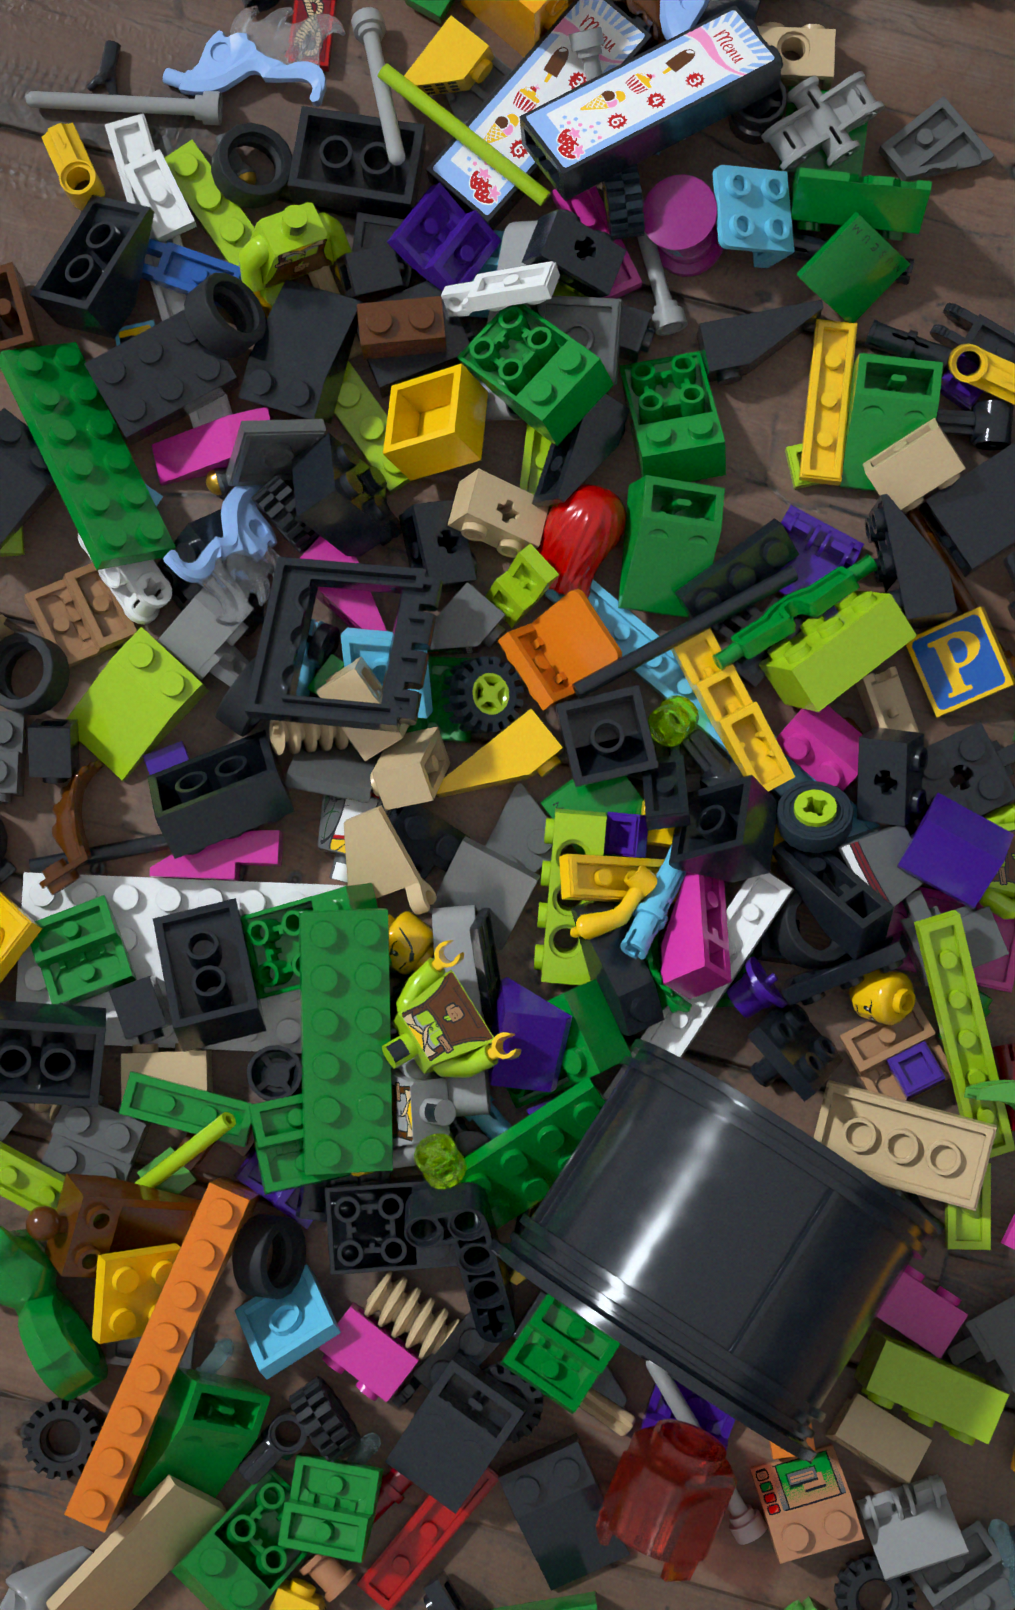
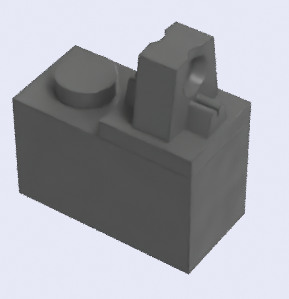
[899,889,1009,987]
[946,1295,1015,1393]

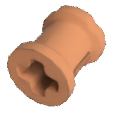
[299,1553,357,1602]

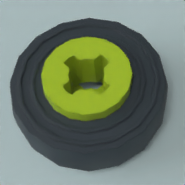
[776,781,854,853]

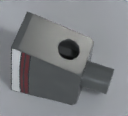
[831,824,924,907]

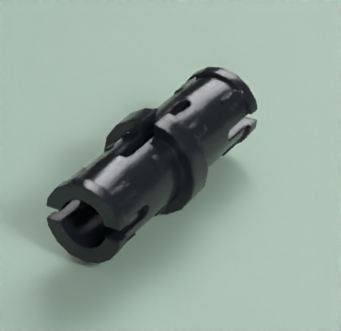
[864,319,952,372]

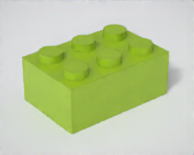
[759,590,917,712]
[854,1329,1009,1446]

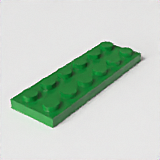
[0,342,176,570]
[299,908,393,1175]

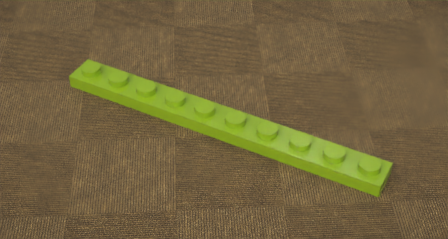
[165,140,410,494]

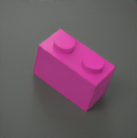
[776,705,862,791]
[877,1265,968,1359]
[319,1302,419,1403]

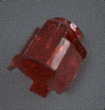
[596,1419,737,1582]

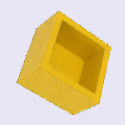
[383,364,488,481]

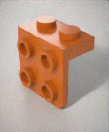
[498,589,622,710]

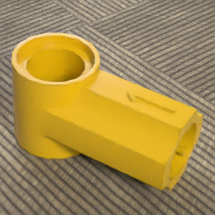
[41,123,105,210]
[948,343,1015,405]

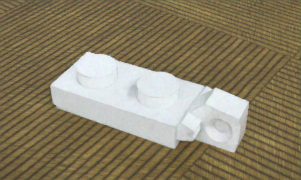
[441,261,560,317]

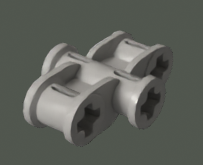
[761,71,885,172]

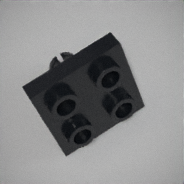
[747,997,843,1102]

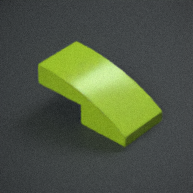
[485,543,559,628]

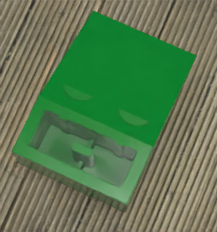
[457,304,614,446]
[619,351,726,482]
[839,353,943,492]
[618,475,725,619]
[241,883,392,999]
[489,979,632,1109]
[132,1367,271,1498]
[171,1469,309,1610]

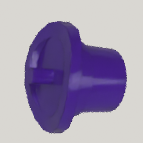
[727,956,788,1019]

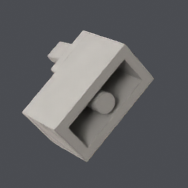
[157,575,254,687]

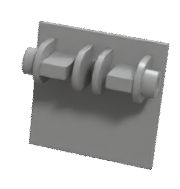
[856,1474,969,1581]

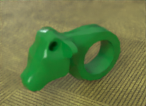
[0,1225,108,1401]

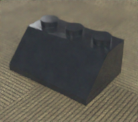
[0,1000,106,1107]

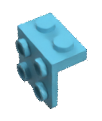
[713,165,794,268]

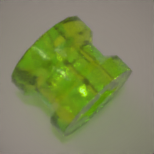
[648,695,699,747]
[414,1133,467,1189]

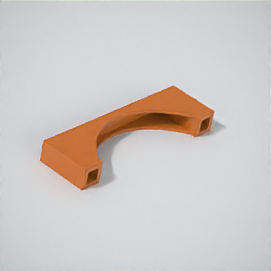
[64,1176,261,1533]

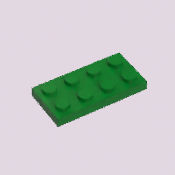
[444,1076,607,1230]

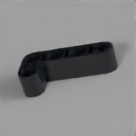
[404,1182,515,1343]

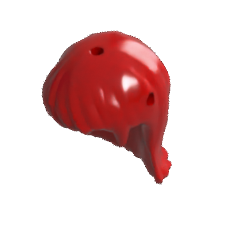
[536,484,626,598]

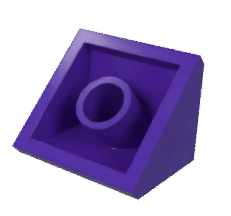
[897,793,1014,909]
[488,977,572,1092]

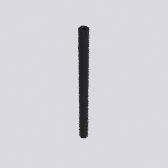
[572,566,798,699]

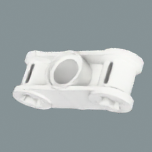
[78,533,172,625]

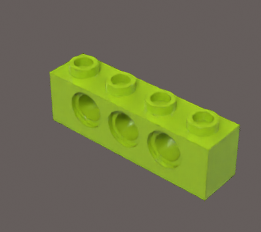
[534,808,607,985]

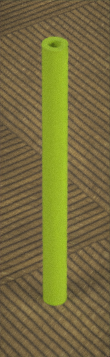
[377,63,551,206]

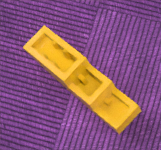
[671,629,795,792]

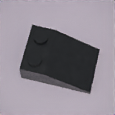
[30,195,155,339]
[238,279,364,424]
[0,408,57,550]
[153,898,267,1052]
[498,1433,630,1591]

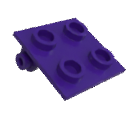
[773,505,864,615]

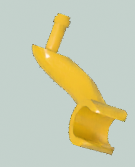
[570,865,658,940]

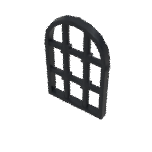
[469,908,501,1025]

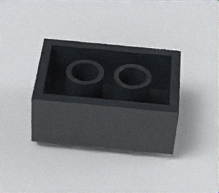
[288,106,427,219]
[85,309,240,446]
[147,730,295,859]

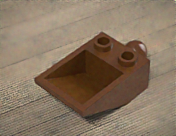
[26,1173,201,1278]

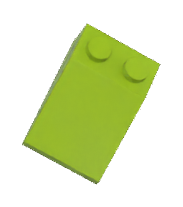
[66,627,209,782]

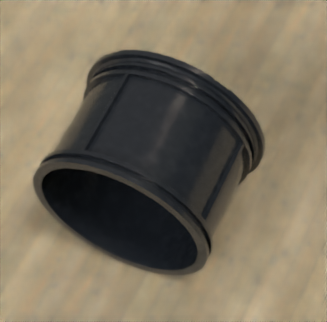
[488,1039,938,1464]

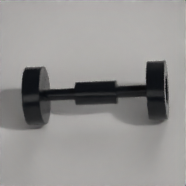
[241,593,340,666]

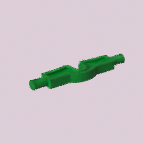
[712,555,877,671]

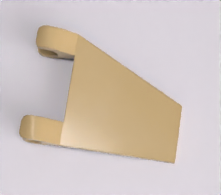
[343,806,437,915]

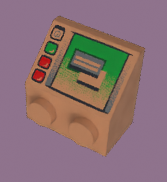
[750,1443,864,1564]

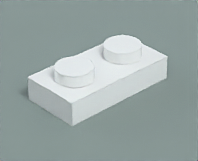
[122,149,197,243]

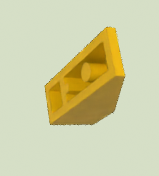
[436,709,563,798]

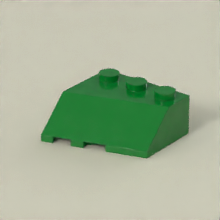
[790,167,932,241]

